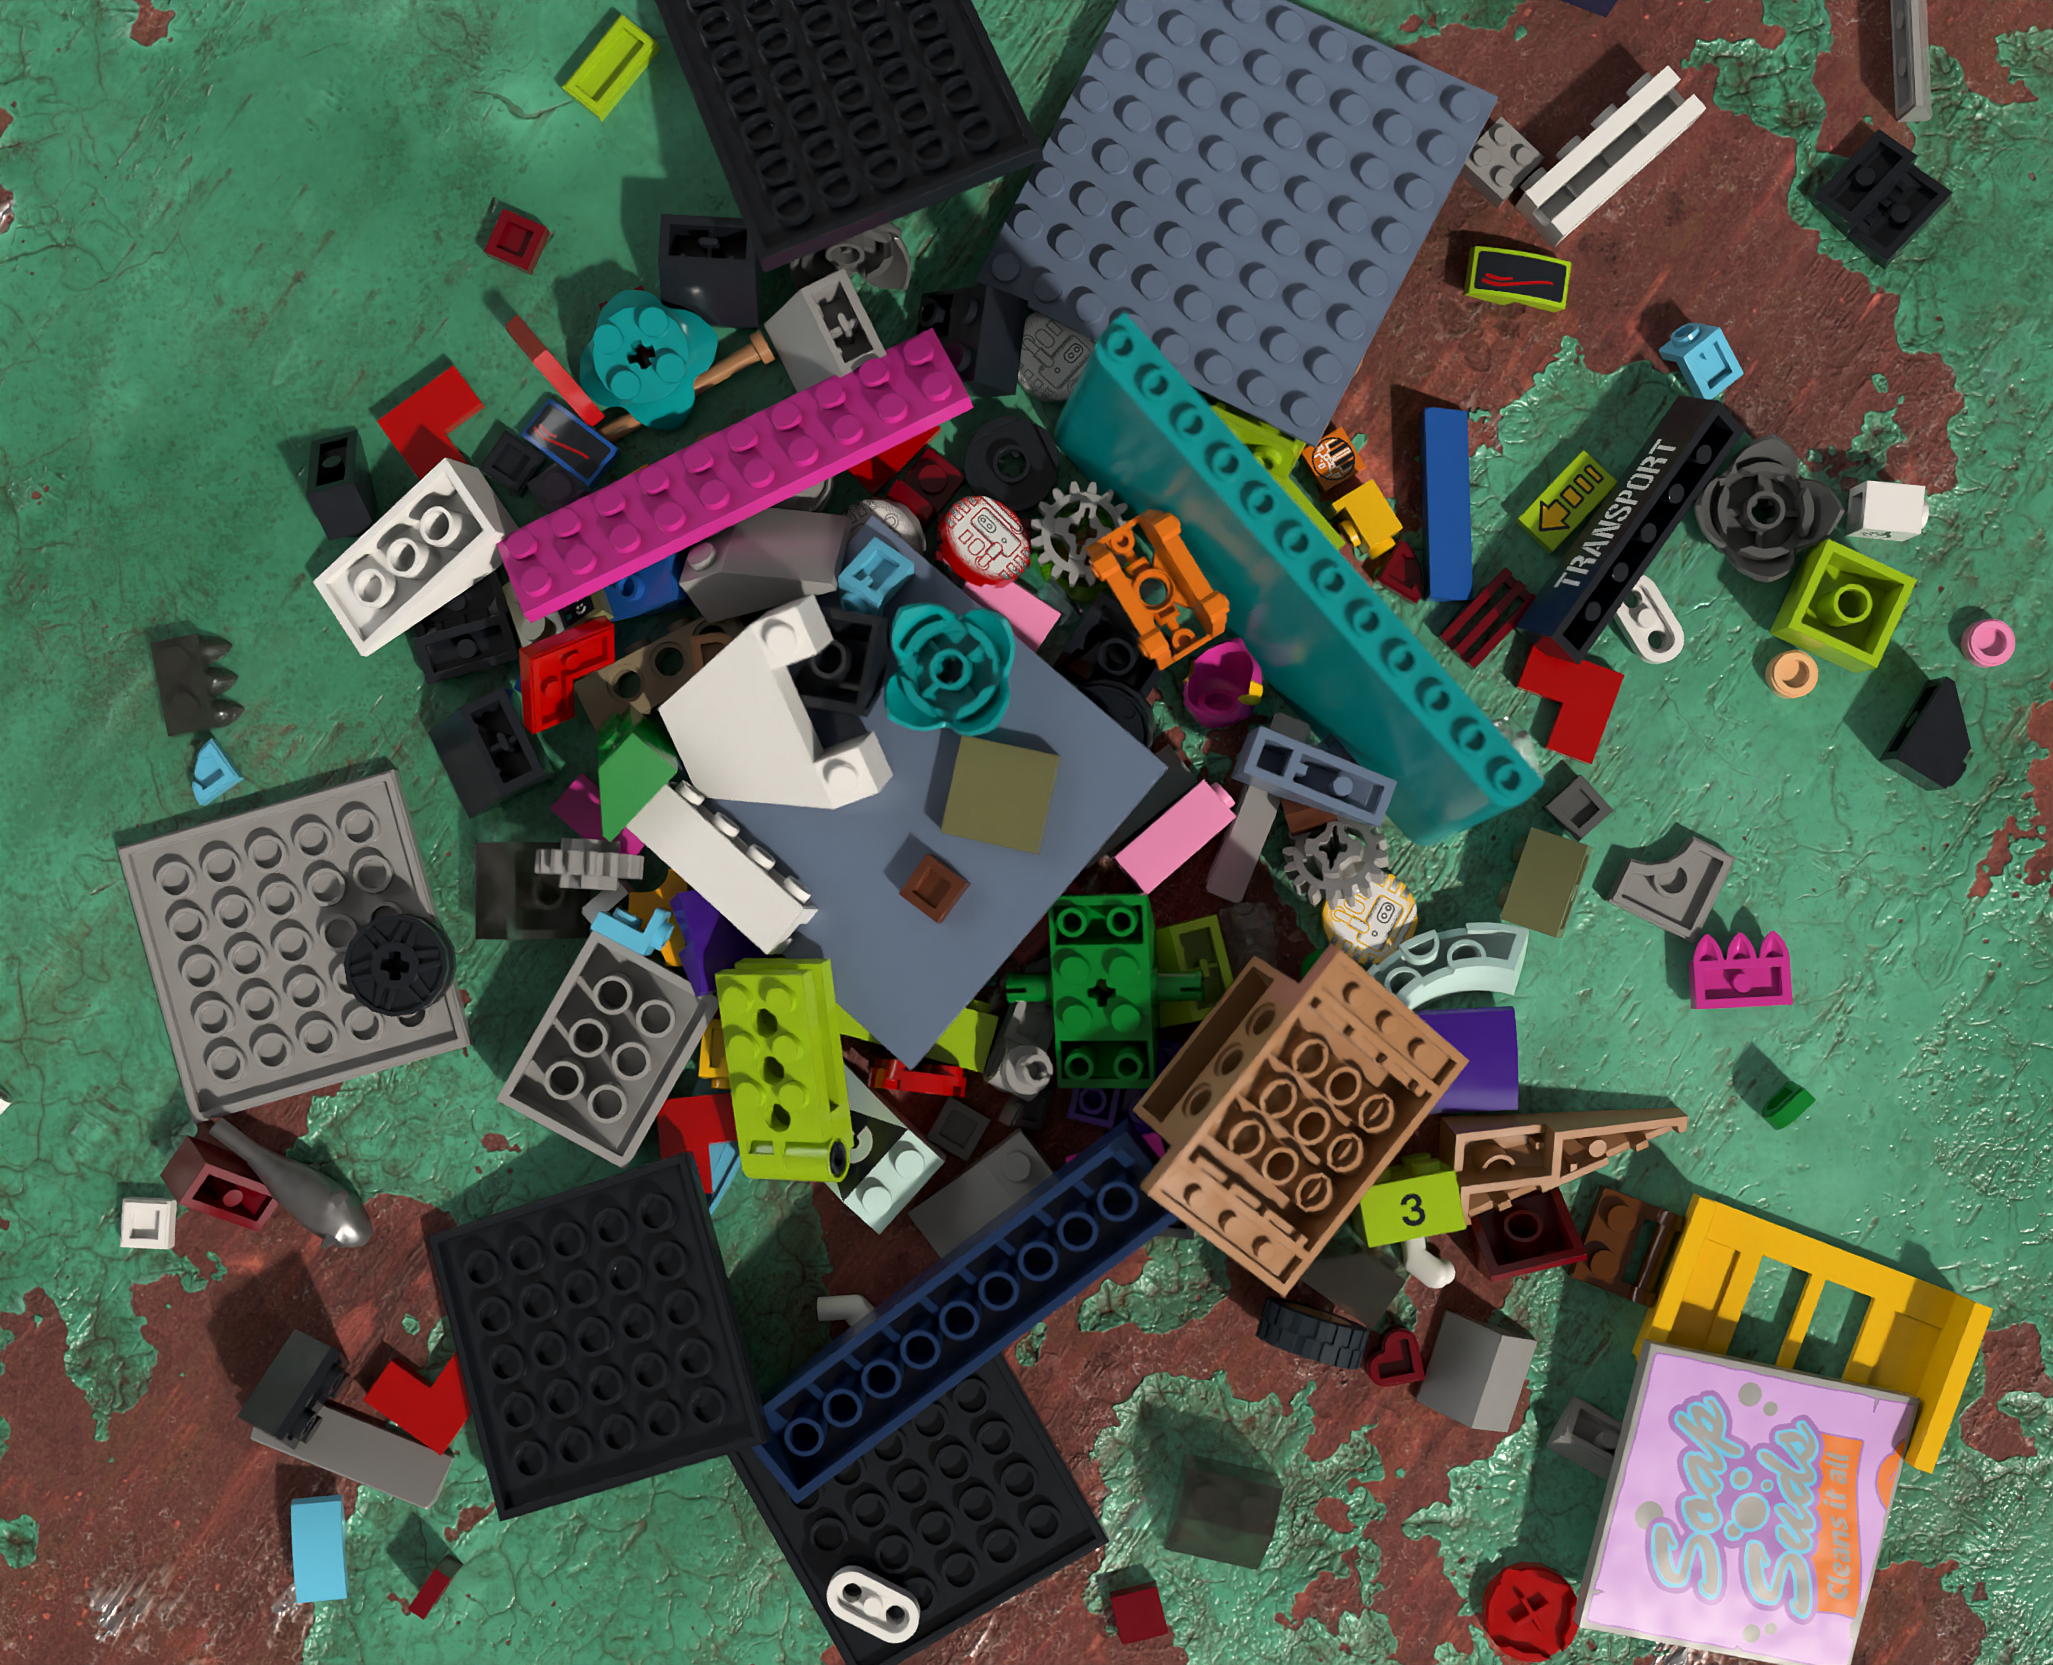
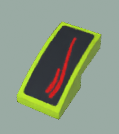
[1464,246,1571,312]

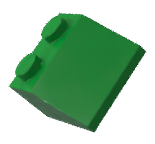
[597,705,678,842]

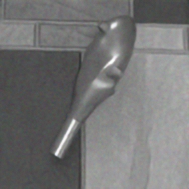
[209,1118,373,1249]

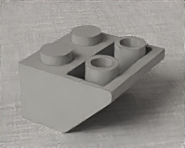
[764,268,887,393]

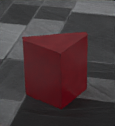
[1467,1186,1587,1282]

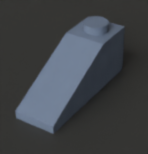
[1231,726,1397,828]

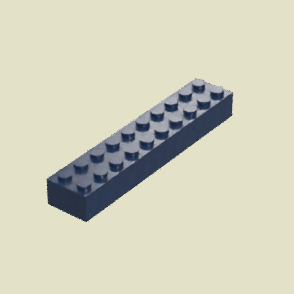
[751,1117,1179,1504]

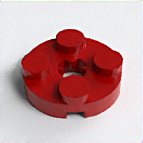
[868,1058,966,1097]

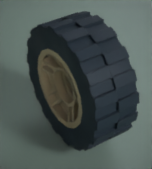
[1255,1296,1370,1370]

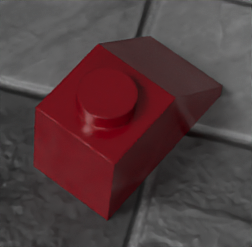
[160,1135,279,1232]

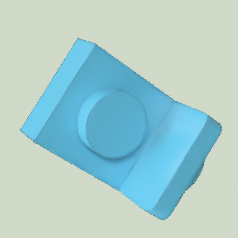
[1658,322,1744,400]
[838,537,914,617]
[590,907,674,956]

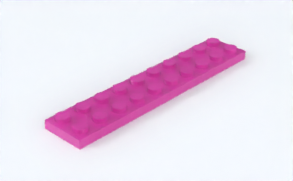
[496,328,974,623]

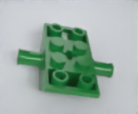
[1006,893,1205,1088]

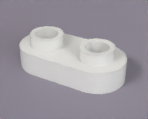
[1613,575,1684,664]
[827,1566,920,1643]

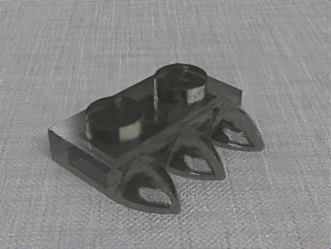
[150,634,245,738]

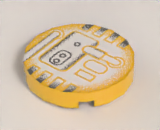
[1320,872,1418,964]

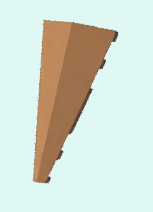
[1438,1107,1688,1226]

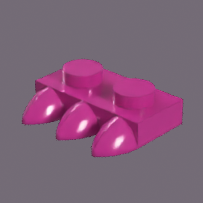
[1688,931,1793,1009]

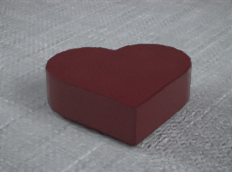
[1365,1325,1425,1387]

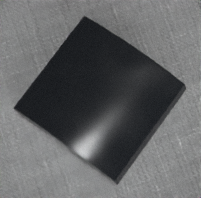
[1813,129,1953,269]
[413,567,520,685]

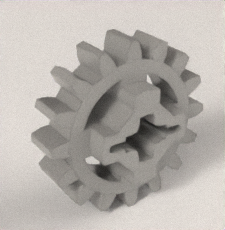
[1031,481,1135,588]
[1282,815,1390,910]
[535,838,644,891]

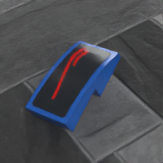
[520,398,622,490]

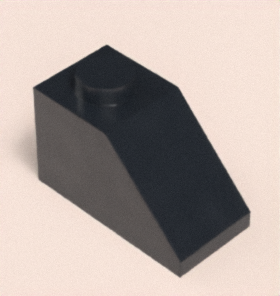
[306,430,377,541]
[1878,676,1971,791]

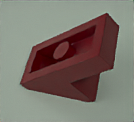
[885,448,966,534]

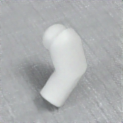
[1401,1237,1455,1289]
[817,1294,875,1326]

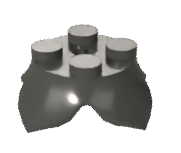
[790,221,911,291]
[1694,433,1845,583]

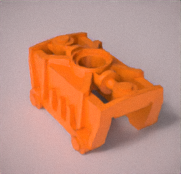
[1084,509,1230,672]

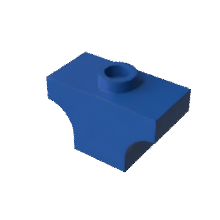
[604,552,693,622]

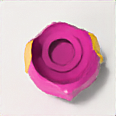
[1182,637,1263,729]

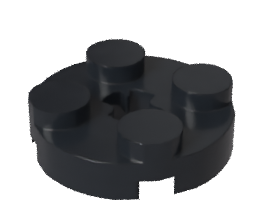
[964,416,1060,514]

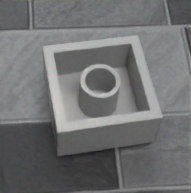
[1460,116,1545,209]

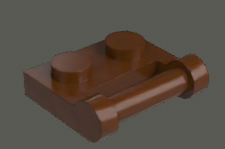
[1567,1185,1685,1308]

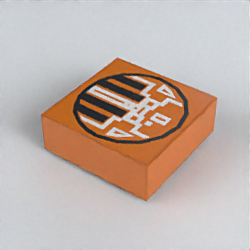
[1300,426,1366,494]

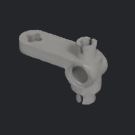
[983,957,1055,1101]

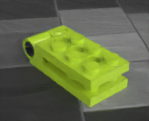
[715,958,854,1183]

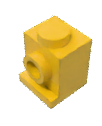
[1325,479,1403,560]

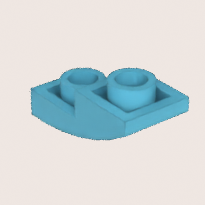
[291,1495,349,1603]

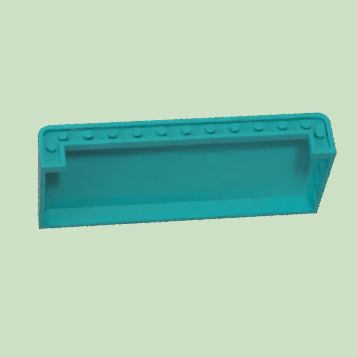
[1054,312,1546,846]

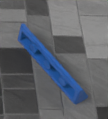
[1419,407,1473,602]

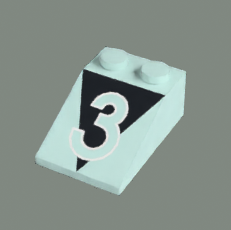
[825,1061,947,1235]

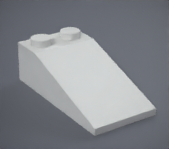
[313,457,519,657]

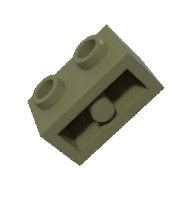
[1497,827,1593,938]

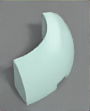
[1367,922,1529,1014]

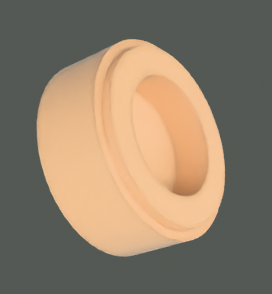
[1765,650,1818,699]

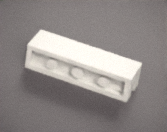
[1515,66,1706,249]
[626,780,819,954]

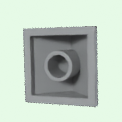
[1415,1308,1538,1432]

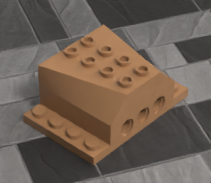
[1132,944,1469,1297]

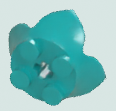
[579,289,718,430]
[883,602,1016,736]

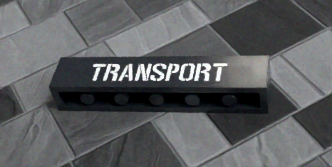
[1515,396,1745,665]

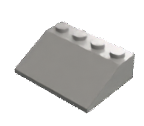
[496,930,719,1170]

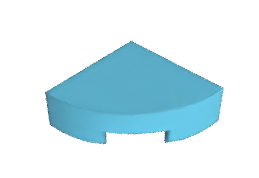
[192,738,244,806]

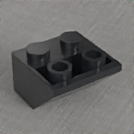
[658,214,763,330]
[916,285,1028,398]
[428,687,557,819]
[237,1329,351,1450]

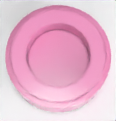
[1961,618,2015,668]

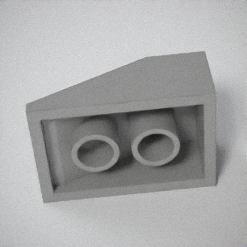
[679,508,852,623]
[907,1128,1056,1258]

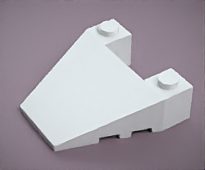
[658,594,893,809]

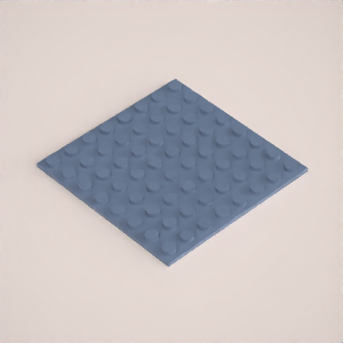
[975,0,1498,448]
[669,515,1169,1070]

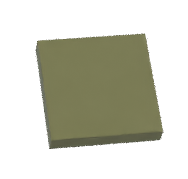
[940,735,1061,854]

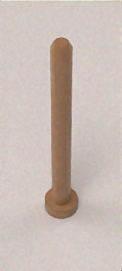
[595,330,776,444]

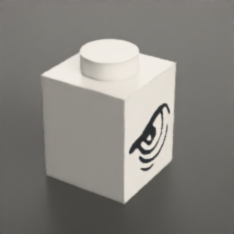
[1846,480,1929,541]

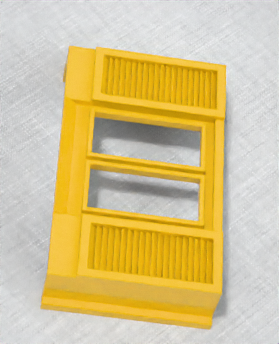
[1631,1192,1993,1474]

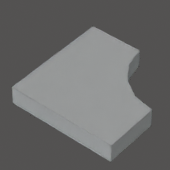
[1604,836,1736,943]

